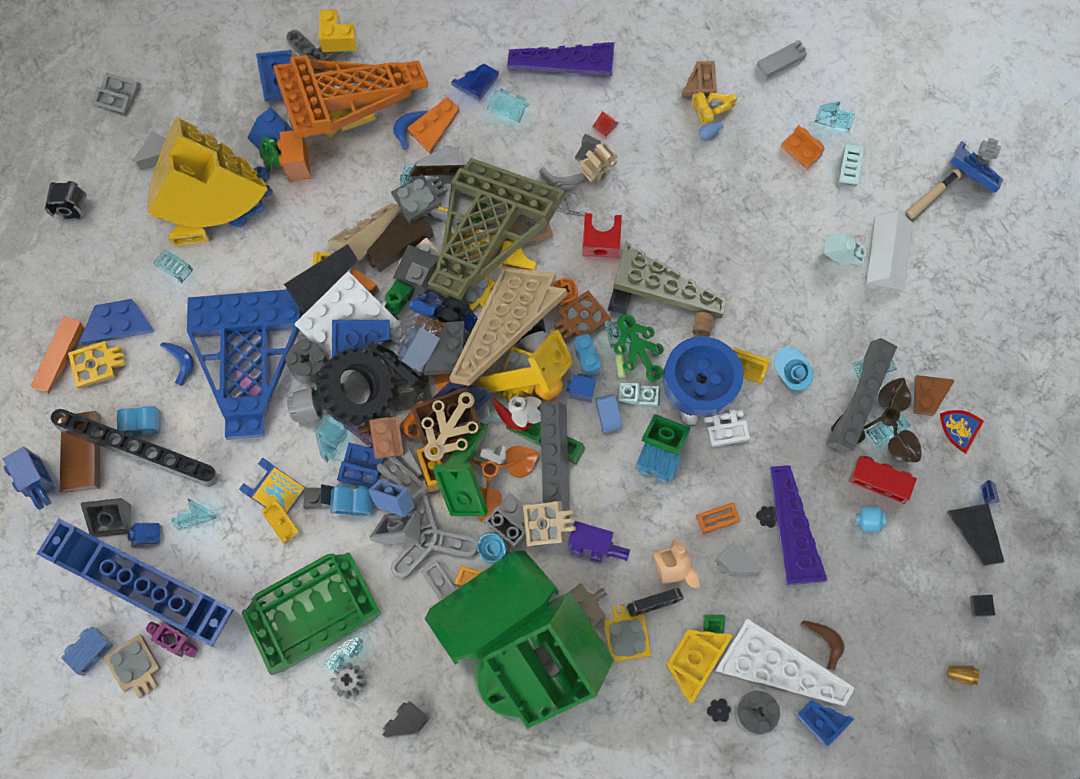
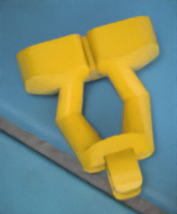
[692,92,737,126]

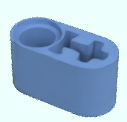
[595,394,623,433]

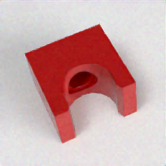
[582,213,622,259]

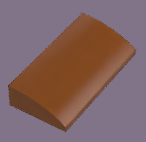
[59,411,101,493]

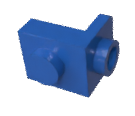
[128,523,160,547]

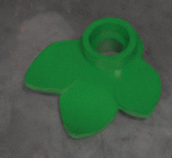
[259,137,281,172]

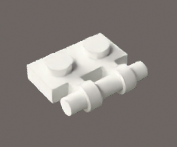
[704,409,750,448]

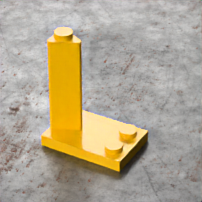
[479,330,574,393]

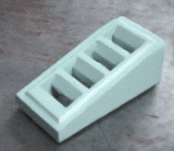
[839,144,864,185]

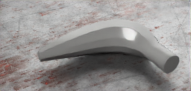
[539,167,586,190]

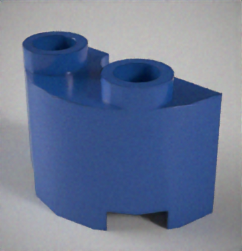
[409,290,447,320]

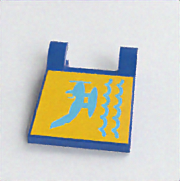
[239,457,306,514]

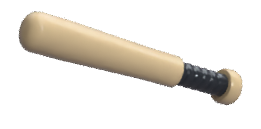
[905,168,962,219]

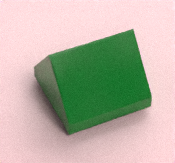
[703,614,725,632]

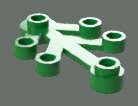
[614,314,664,382]

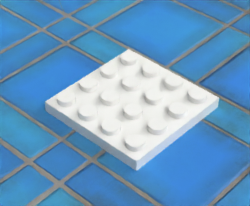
[294,271,401,378]

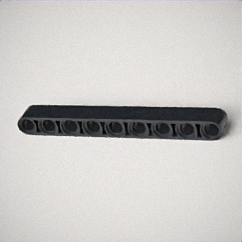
[50,409,218,487]

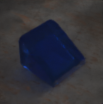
[981,480,1000,504]

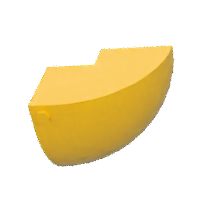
[147,116,267,227]

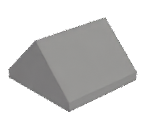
[369,510,420,545]

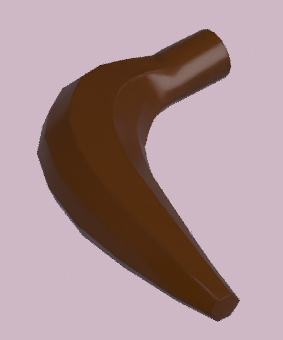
[801,621,845,670]

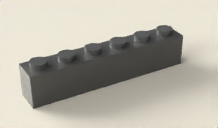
[540,401,570,519]

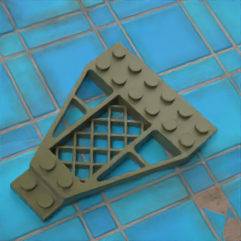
[427,158,565,300]

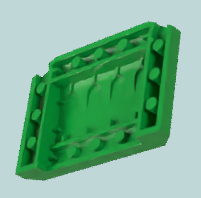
[425,550,559,664]
[241,552,381,675]

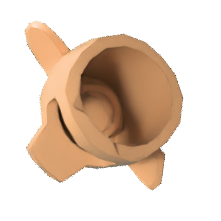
[653,539,700,589]

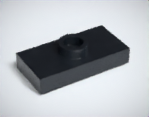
[608,288,632,314]

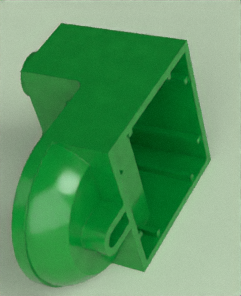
[473,592,614,729]

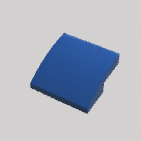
[337,442,385,489]

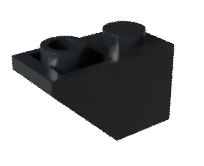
[382,701,430,738]

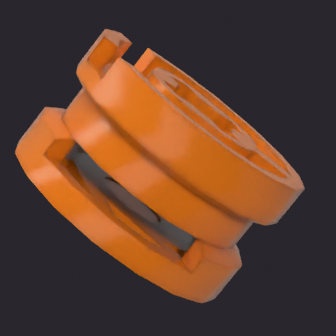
[553,277,578,307]

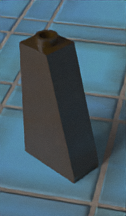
[367,212,434,272]

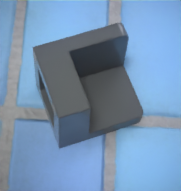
[575,134,601,162]

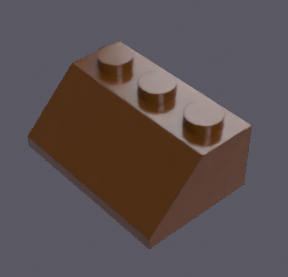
[411,387,482,446]

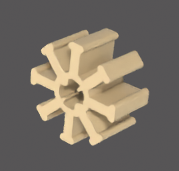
[579,143,618,182]

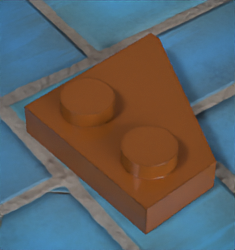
[913,375,954,416]

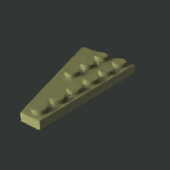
[613,242,726,319]

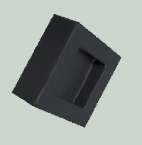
[970,595,995,617]

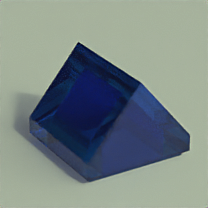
[462,310,478,331]

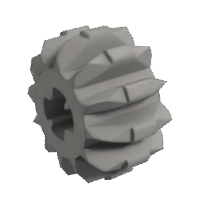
[330,663,366,699]

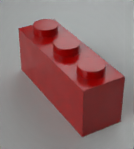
[848,456,917,504]

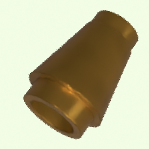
[947,665,980,686]

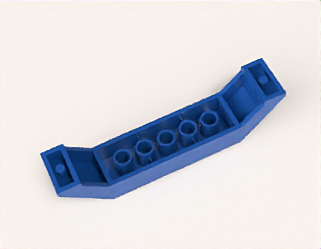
[36,518,234,647]

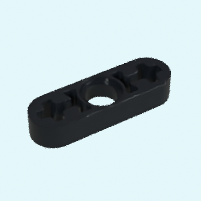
[626,588,684,617]

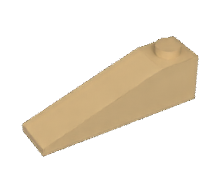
[328,203,400,262]

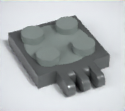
[391,174,448,223]

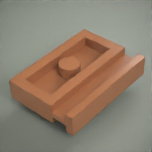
[369,416,404,460]

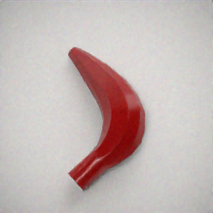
[491,397,540,430]

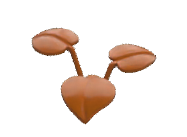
[447,437,539,522]

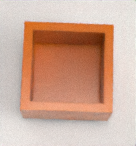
[277,130,311,182]

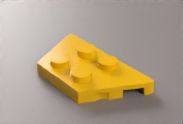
[666,630,732,705]

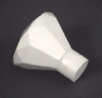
[680,412,698,425]

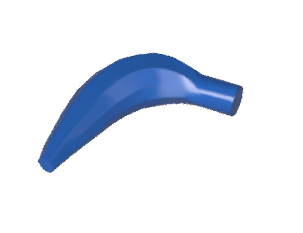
[393,110,428,149]
[160,342,193,386]

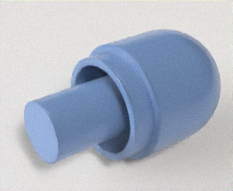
[699,121,723,140]

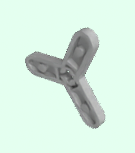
[391,494,478,579]

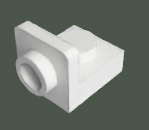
[473,445,506,465]

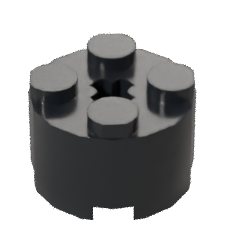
[45,181,87,221]

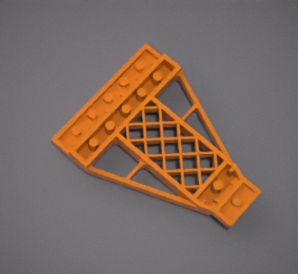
[273,55,428,138]

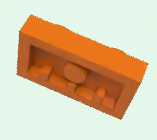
[781,125,825,170]

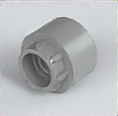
[287,387,323,424]

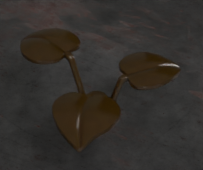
[831,378,922,463]

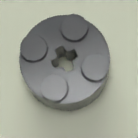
[285,339,328,384]
[734,691,780,735]

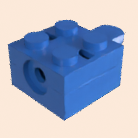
[2,446,56,510]

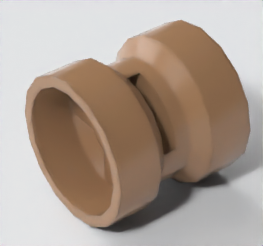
[692,312,714,337]

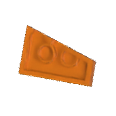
[407,97,459,154]

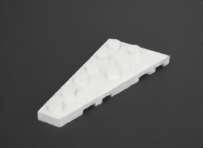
[715,619,855,706]

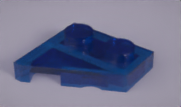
[451,64,499,101]

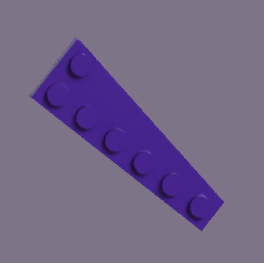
[507,42,615,76]
[769,465,827,585]

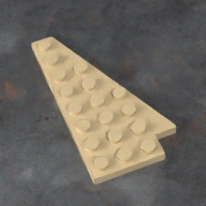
[449,266,567,386]

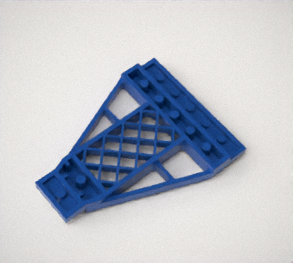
[187,289,303,440]

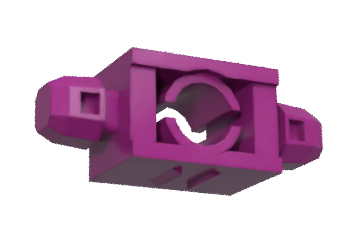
[146,622,199,658]

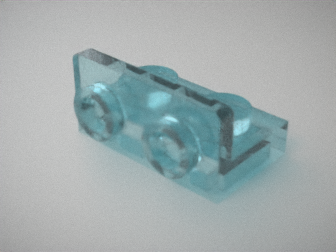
[486,88,529,123]

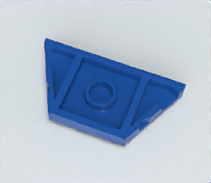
[80,299,154,345]

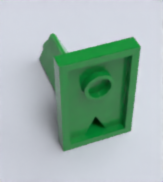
[433,422,488,516]

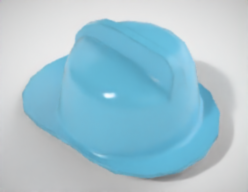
[774,347,813,390]

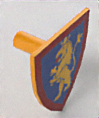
[940,410,985,454]

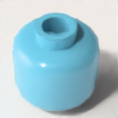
[856,506,886,532]

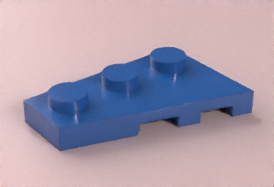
[332,320,390,357]

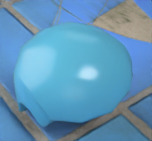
[477,532,507,563]

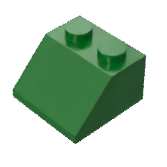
[641,414,691,456]

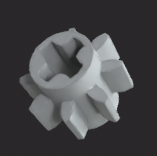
[978,138,1001,161]

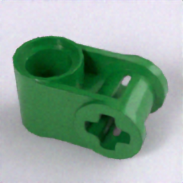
[385,280,415,315]

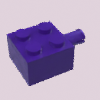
[568,521,630,564]

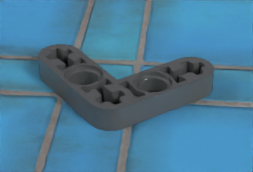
[286,30,343,70]

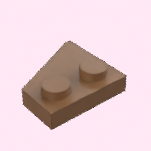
[682,61,717,96]

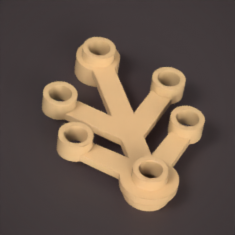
[422,392,479,461]

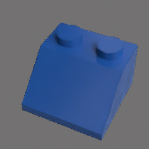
[247,107,293,155]

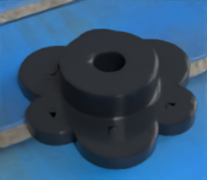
[756,506,777,528]
[707,698,731,722]

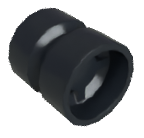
[436,295,470,325]

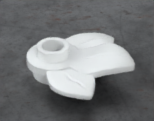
[508,396,542,427]

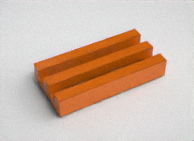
[696,503,740,534]

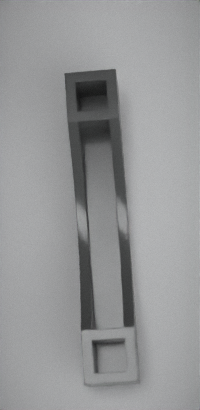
[827,338,897,453]

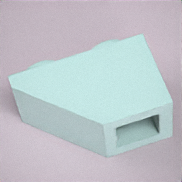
[824,233,866,265]

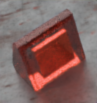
[592,111,619,137]

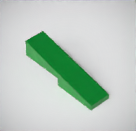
[506,422,586,465]

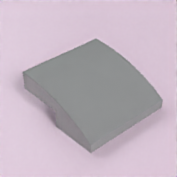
[92,72,140,114]

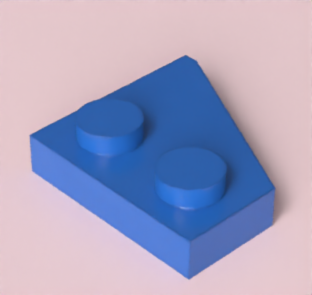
[795,700,854,748]

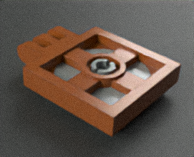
[553,290,611,341]

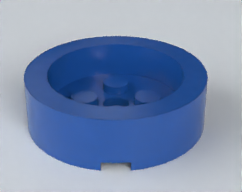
[662,336,743,418]

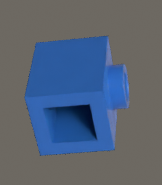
[566,374,596,402]

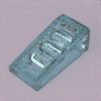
[153,249,193,284]

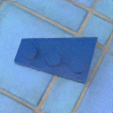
[256,50,291,102]
[950,141,1003,193]

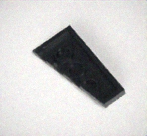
[284,244,358,314]

